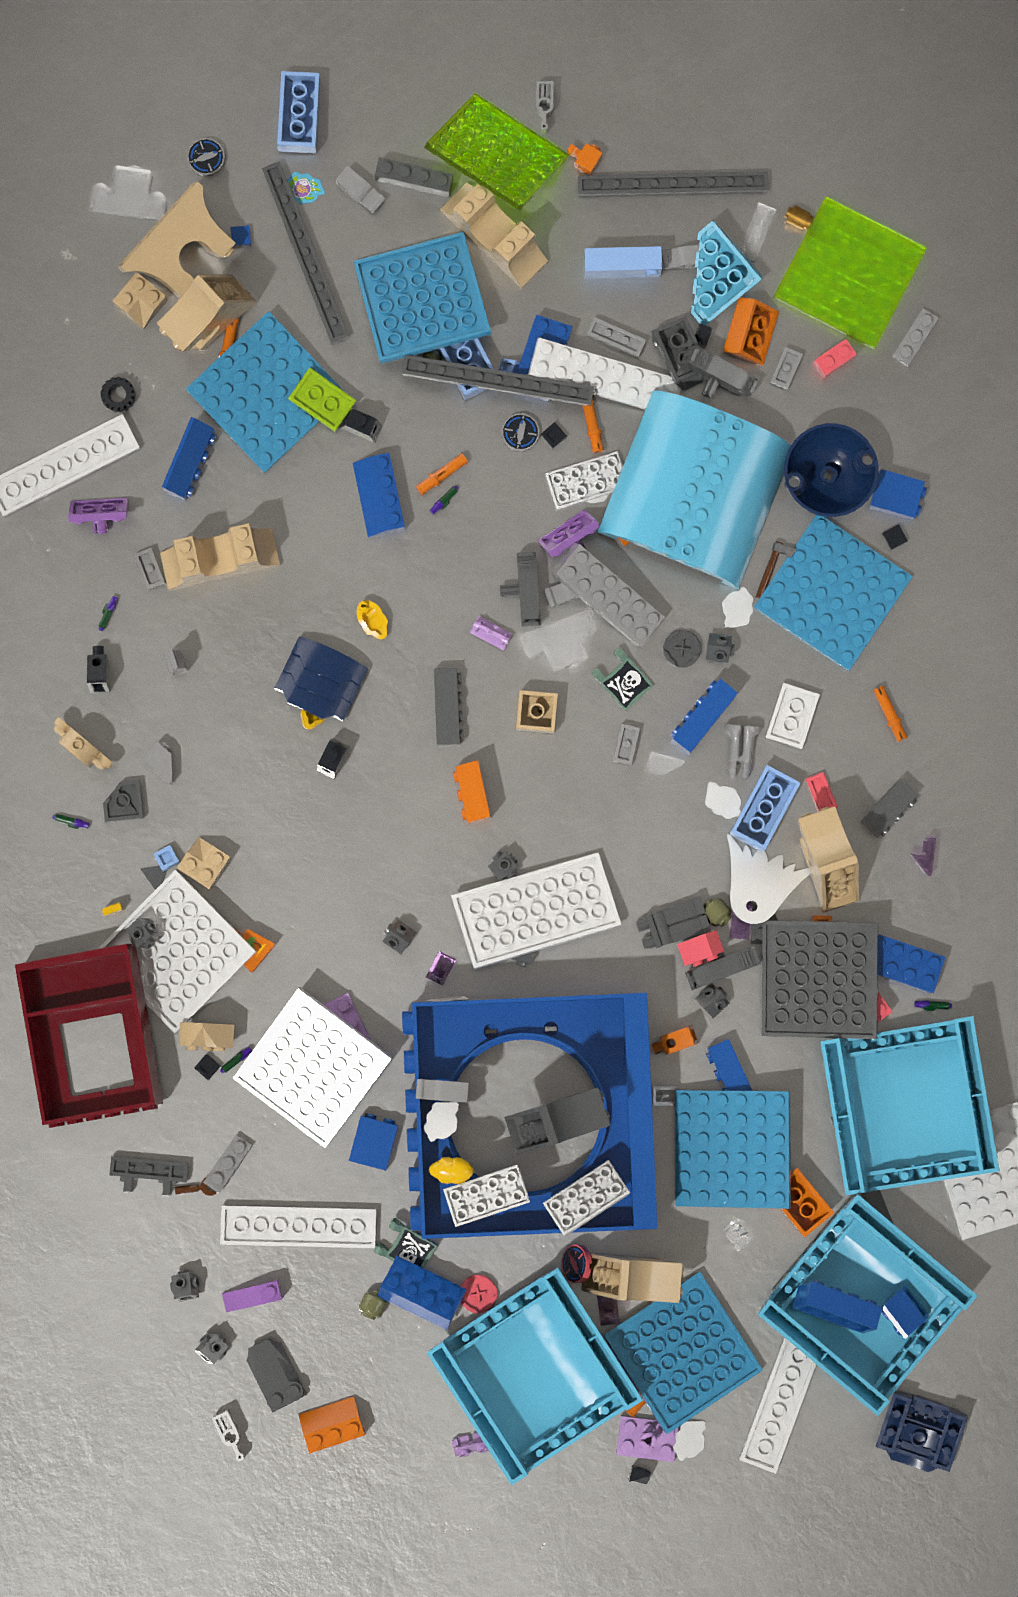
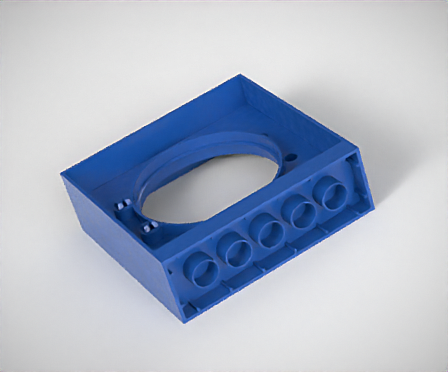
[402,993,658,1239]

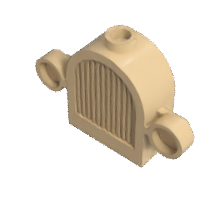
[53,717,114,770]

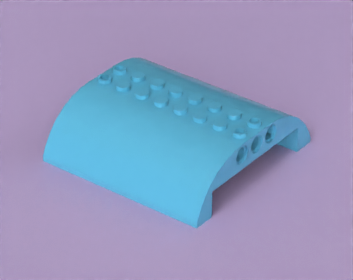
[597,390,791,590]
[820,1016,1000,1195]
[758,1194,978,1416]
[427,1268,643,1486]

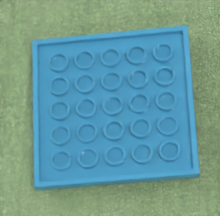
[353,232,491,364]
[185,311,346,473]
[754,515,913,672]
[675,1090,791,1209]
[603,1272,763,1434]

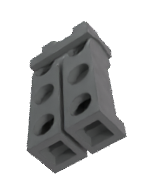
[636,896,711,949]

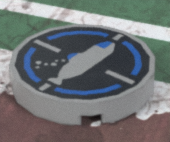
[187,138,225,176]
[502,413,539,452]

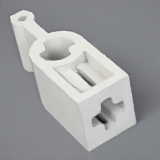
[212,1409,245,1461]

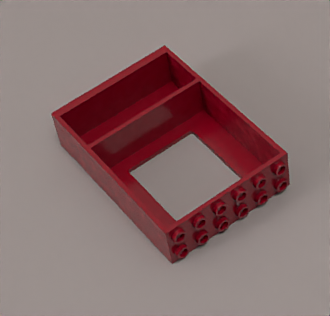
[15,944,163,1128]

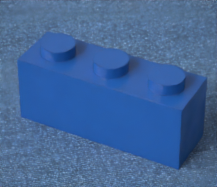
[706,1039,753,1091]

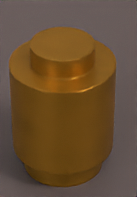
[784,205,814,230]

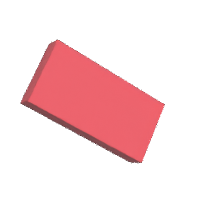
[805,772,838,812]

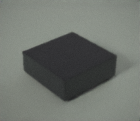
[540,422,567,449]
[882,524,908,551]
[194,1054,221,1081]

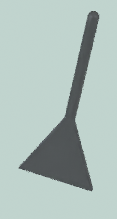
[141,866,167,890]

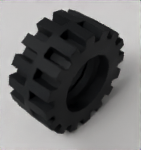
[100,377,136,413]

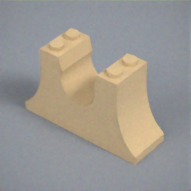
[117,181,235,299]
[440,182,548,289]
[157,274,257,351]
[160,523,280,590]
[798,807,859,913]
[581,1253,684,1303]

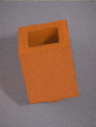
[567,143,602,175]

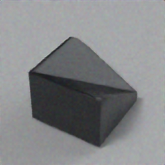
[695,323,712,349]
[628,1465,651,1484]

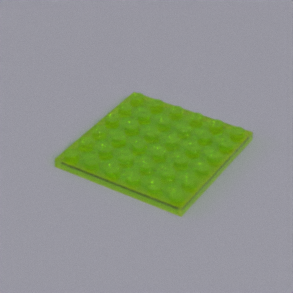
[424,93,569,211]
[773,196,927,349]

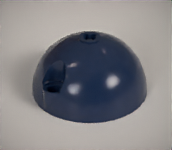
[784,423,879,517]

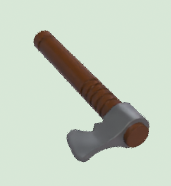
[755,541,796,599]

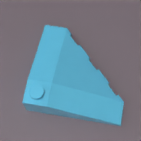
[691,220,763,325]

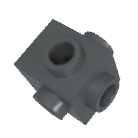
[706,633,735,663]
[488,851,518,881]
[125,918,160,949]
[382,920,417,954]
[695,983,730,1018]
[170,1270,200,1302]
[194,1333,229,1364]

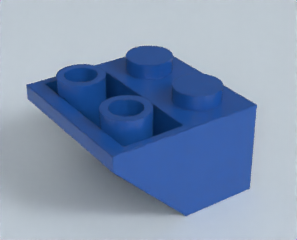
[881,1285,929,1338]

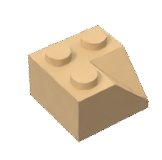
[113,272,168,329]
[516,690,558,734]
[177,837,231,890]
[179,1022,234,1051]

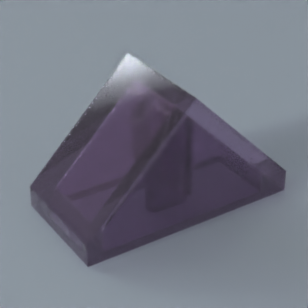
[426,951,456,986]

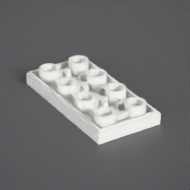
[545,451,623,510]
[543,1160,630,1236]
[443,1165,530,1227]

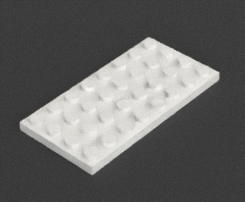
[451,853,621,969]

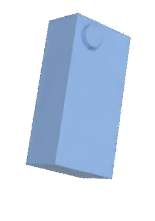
[277,71,320,153]
[584,246,662,279]
[438,338,494,400]
[729,765,800,853]

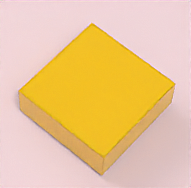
[102,903,124,917]

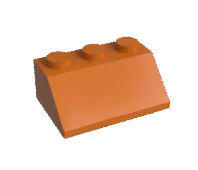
[723,298,779,366]
[453,760,490,824]
[781,1168,834,1238]
[299,1396,366,1454]

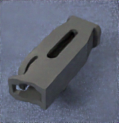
[681,345,758,399]
[500,552,541,627]
[685,946,761,990]

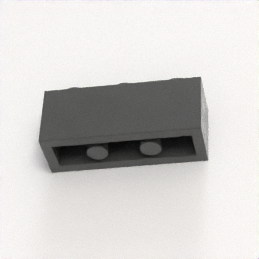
[860,779,918,837]

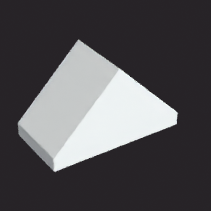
[651,1086,679,1106]

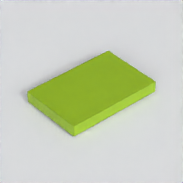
[288,367,357,432]

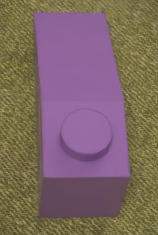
[222,1280,283,1312]

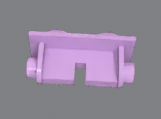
[470,616,512,651]
[452,1433,489,1457]

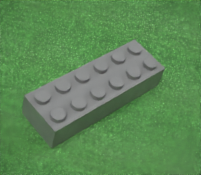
[550,543,665,647]

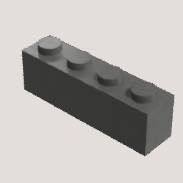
[375,157,453,197]
[434,668,464,747]

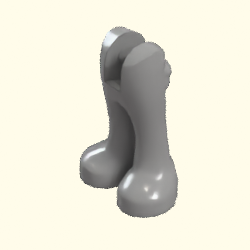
[724,724,761,779]

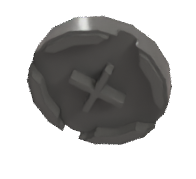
[663,630,701,668]

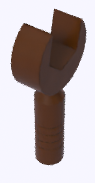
[175,1178,217,1196]

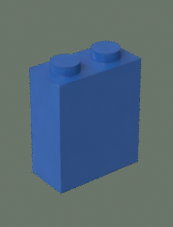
[869,469,927,521]
[349,1113,398,1171]

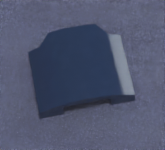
[274,636,368,721]
[875,1390,968,1472]

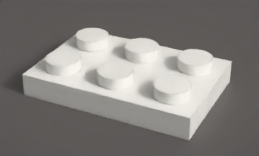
[765,683,820,750]

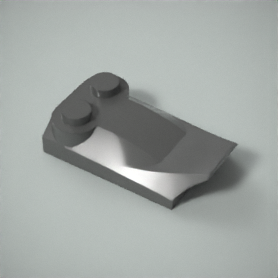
[651,316,704,391]
[246,1338,307,1413]

